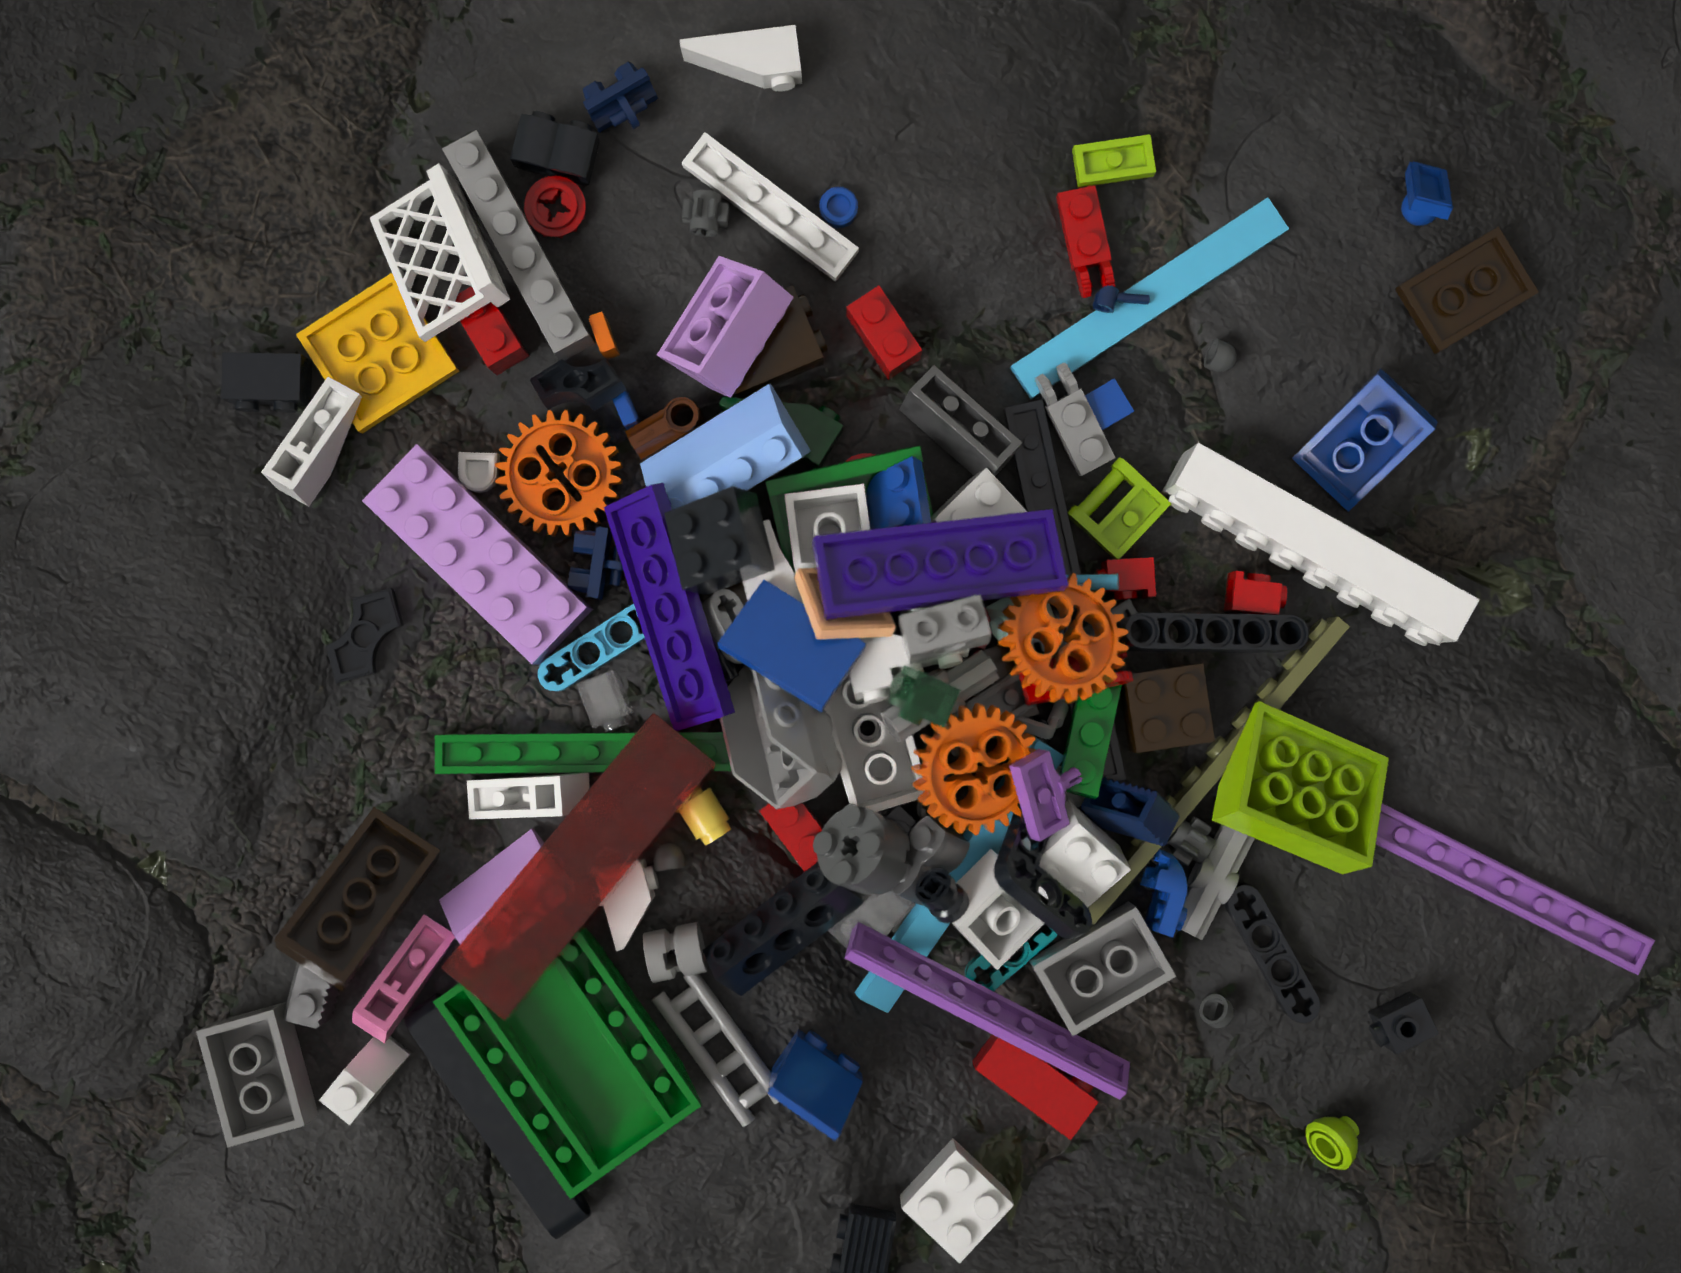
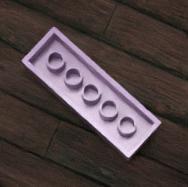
[362,444,593,665]

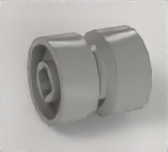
[643,921,708,983]

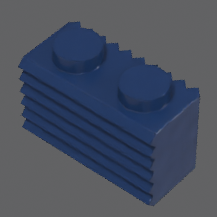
[1081,777,1180,846]

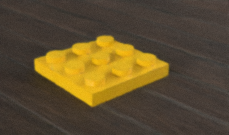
[296,273,459,434]

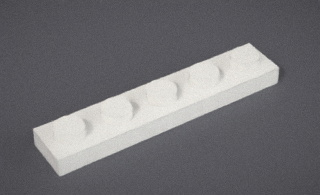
[681,132,859,282]

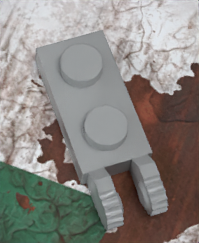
[1035,363,1116,476]

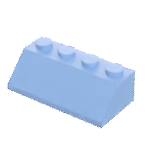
[640,383,811,510]

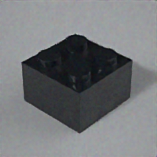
[664,486,775,595]

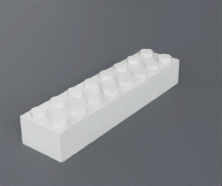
[1161,443,1480,646]

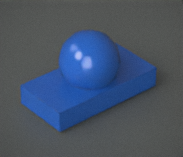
[1401,161,1453,226]

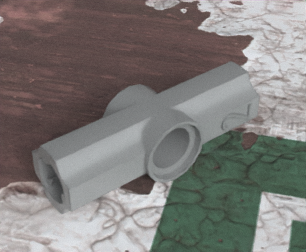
[880,650,999,742]
[1181,824,1255,940]

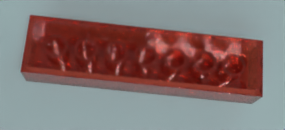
[441,712,717,1020]

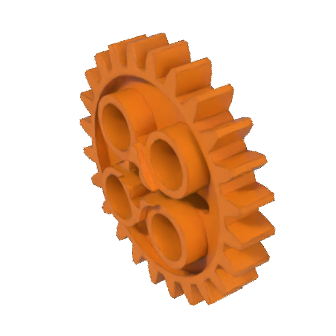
[495,410,623,537]
[998,573,1129,704]
[911,703,1036,835]

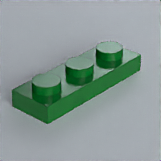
[1060,685,1122,800]

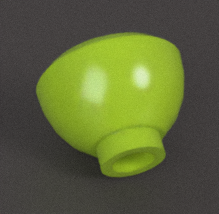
[1305,1116,1359,1170]

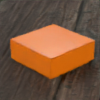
[589,311,620,360]

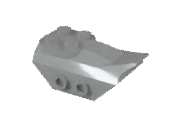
[720,665,842,810]

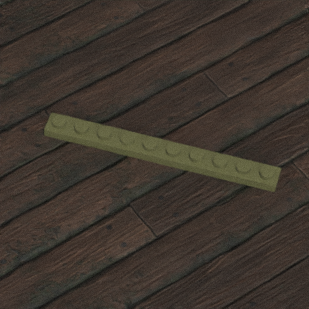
[1088,616,1350,925]

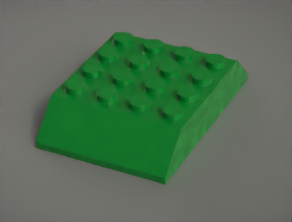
[433,908,702,1199]

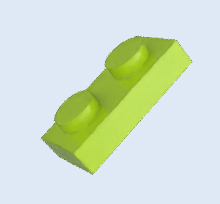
[1072,134,1156,188]

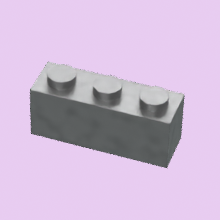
[899,365,1022,476]

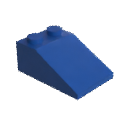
[1292,369,1438,512]
[767,1029,863,1141]

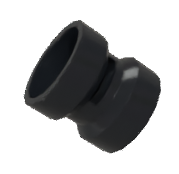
[915,868,969,923]

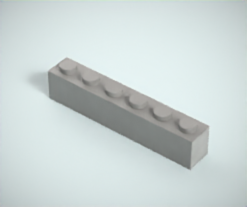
[442,130,595,361]

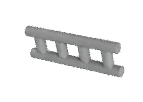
[652,973,779,1127]

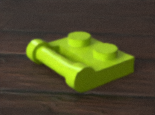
[1067,457,1172,560]

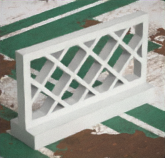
[370,163,511,342]

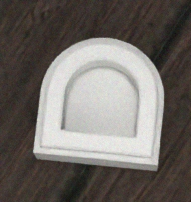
[458,452,500,493]

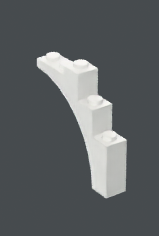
[743,520,969,704]

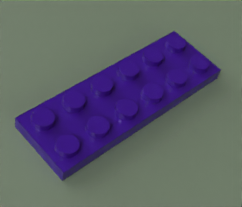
[604,483,736,732]
[812,509,1068,619]

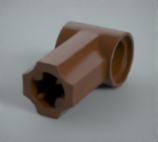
[625,397,704,461]

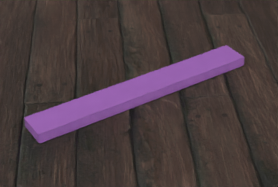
[1376,804,1655,975]
[845,922,1130,1100]

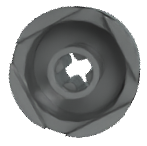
[813,804,910,895]

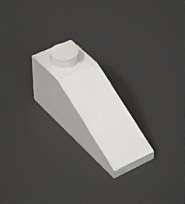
[679,25,802,91]
[261,377,362,507]
[467,773,591,819]

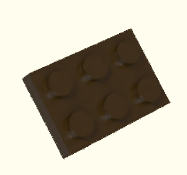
[1395,226,1539,354]

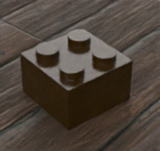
[1120,663,1215,753]

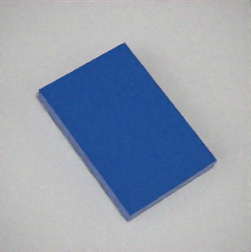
[718,579,867,712]

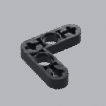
[994,802,1092,939]

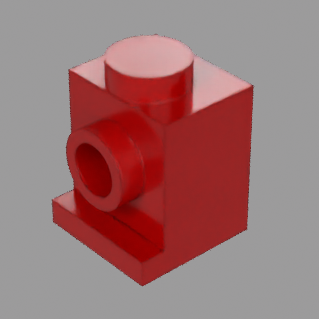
[1096,557,1156,600]
[1224,571,1287,615]

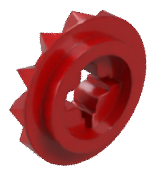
[524,176,586,238]

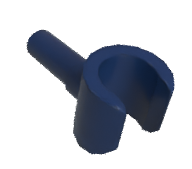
[1093,285,1150,313]

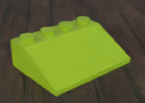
[1212,701,1389,875]

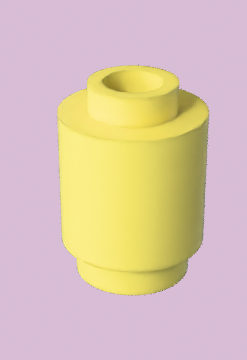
[677,785,731,846]

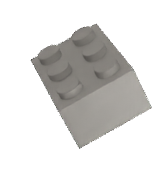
[1029,901,1176,1036]
[196,1002,319,1148]

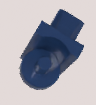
[583,62,659,133]
[567,527,624,600]

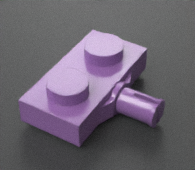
[1009,749,1082,842]

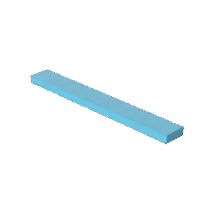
[1010,197,1289,400]
[854,735,1064,1013]

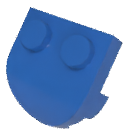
[866,456,931,530]
[1140,849,1187,937]

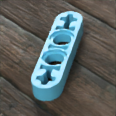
[538,603,645,691]

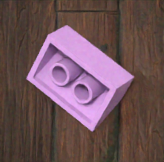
[657,256,794,398]
[439,828,580,967]

